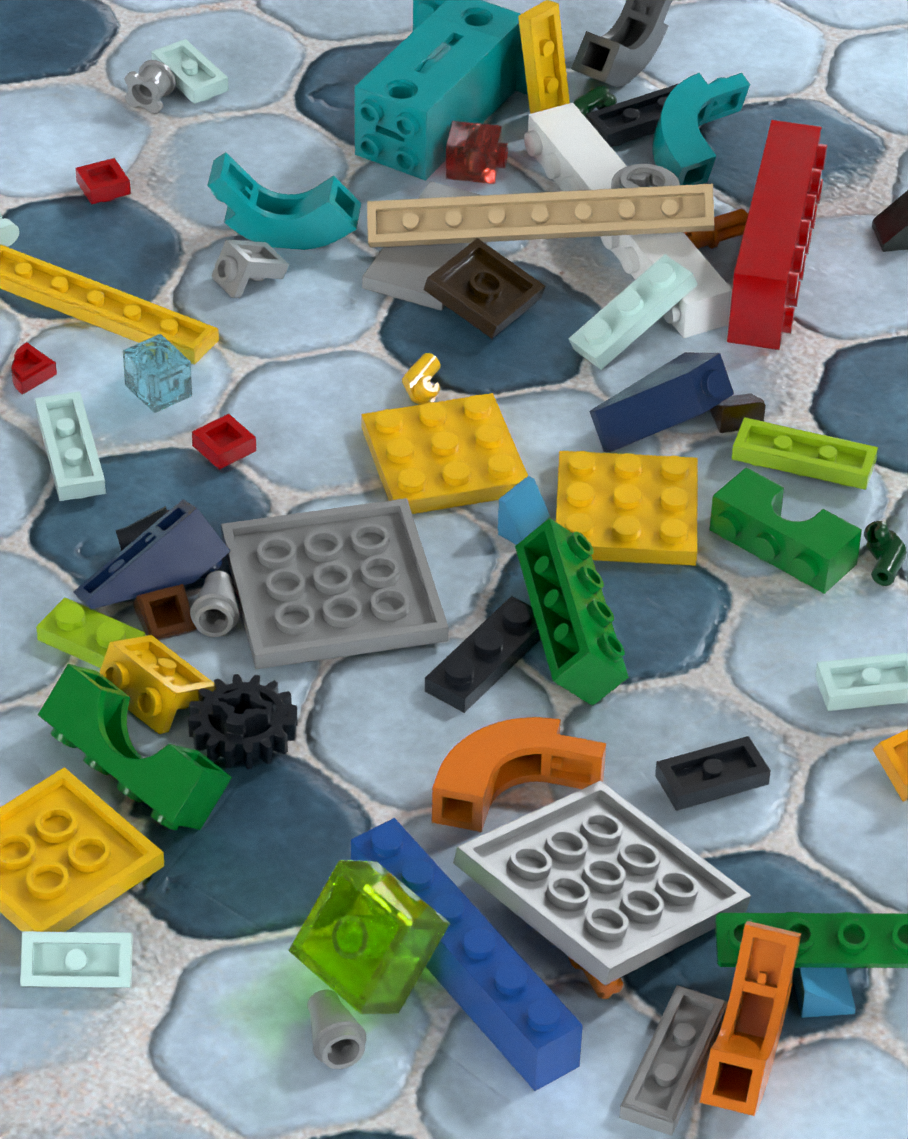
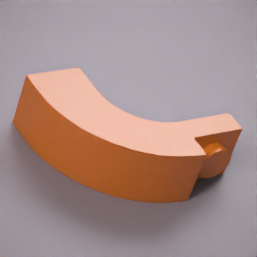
[432,717,606,832]
[699,921,801,1116]

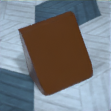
[133,584,197,641]

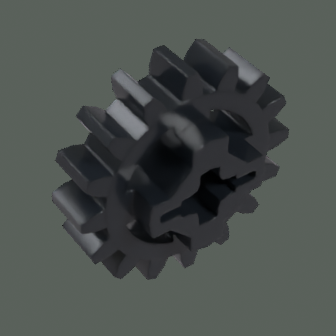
[188,674,298,769]

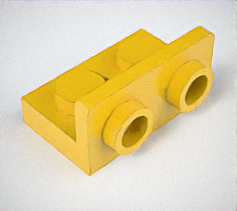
[99,635,214,734]

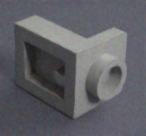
[212,240,289,298]

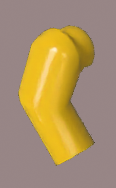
[402,353,440,405]

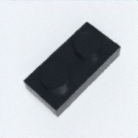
[655,736,771,811]

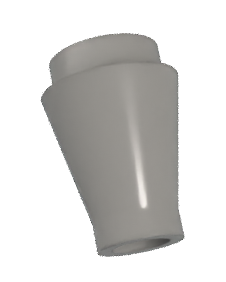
[190,571,239,637]
[307,989,366,1069]

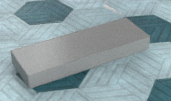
[619,985,728,1136]

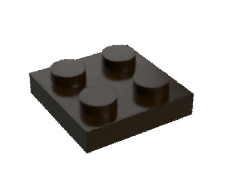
[423,238,546,339]

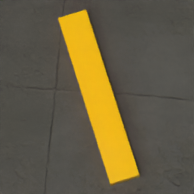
[0,244,219,365]

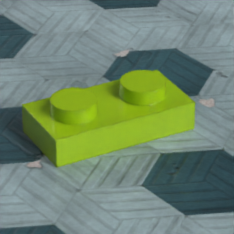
[36,597,145,668]

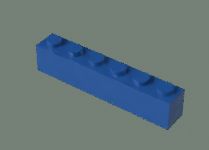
[351,818,583,1091]

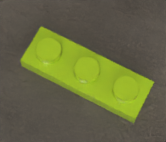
[731,417,878,490]

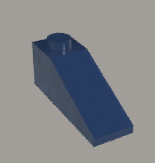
[589,352,734,453]
[73,499,230,610]

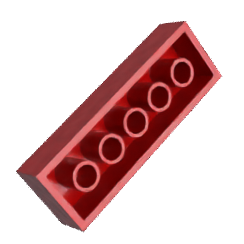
[727,120,827,350]

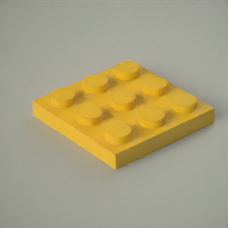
[361,393,528,514]
[556,451,698,566]
[0,767,164,932]

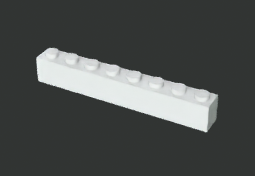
[524,103,732,338]

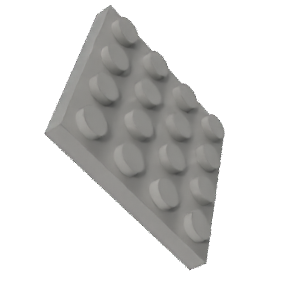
[221,498,449,669]
[453,781,751,985]

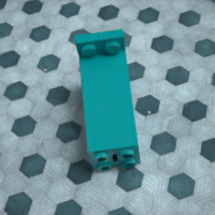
[355,0,562,181]

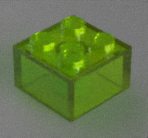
[288,860,450,1014]

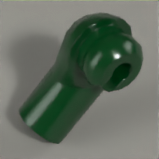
[573,86,617,117]
[864,521,907,586]

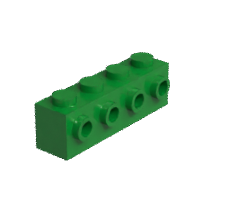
[515,518,629,706]

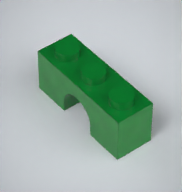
[709,467,862,594]

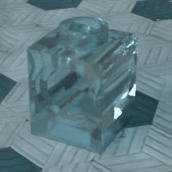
[123,334,192,413]

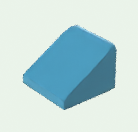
[498,476,551,545]
[792,968,856,1018]

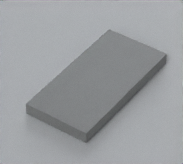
[362,181,488,310]

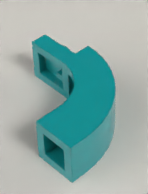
[652,73,750,185]
[207,152,362,250]

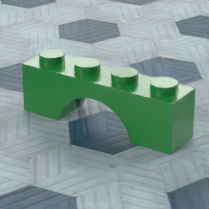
[38,664,232,830]

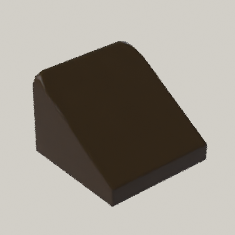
[710,393,766,433]

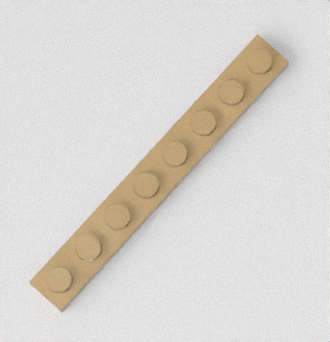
[367,184,715,248]

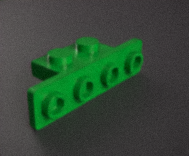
[715,912,908,968]

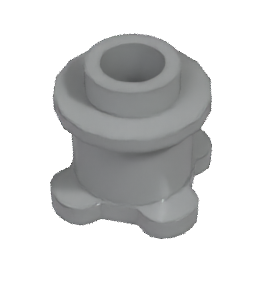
[124,60,176,114]

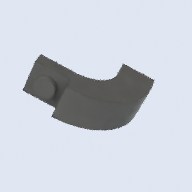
[571,0,673,87]

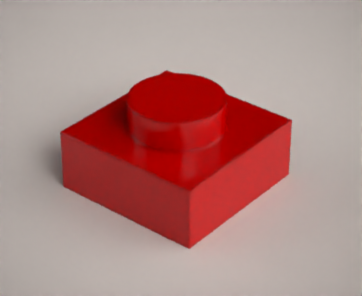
[75,158,131,205]
[192,413,257,470]

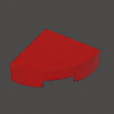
[11,342,57,395]

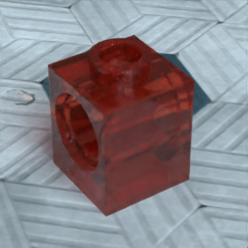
[446,121,508,184]

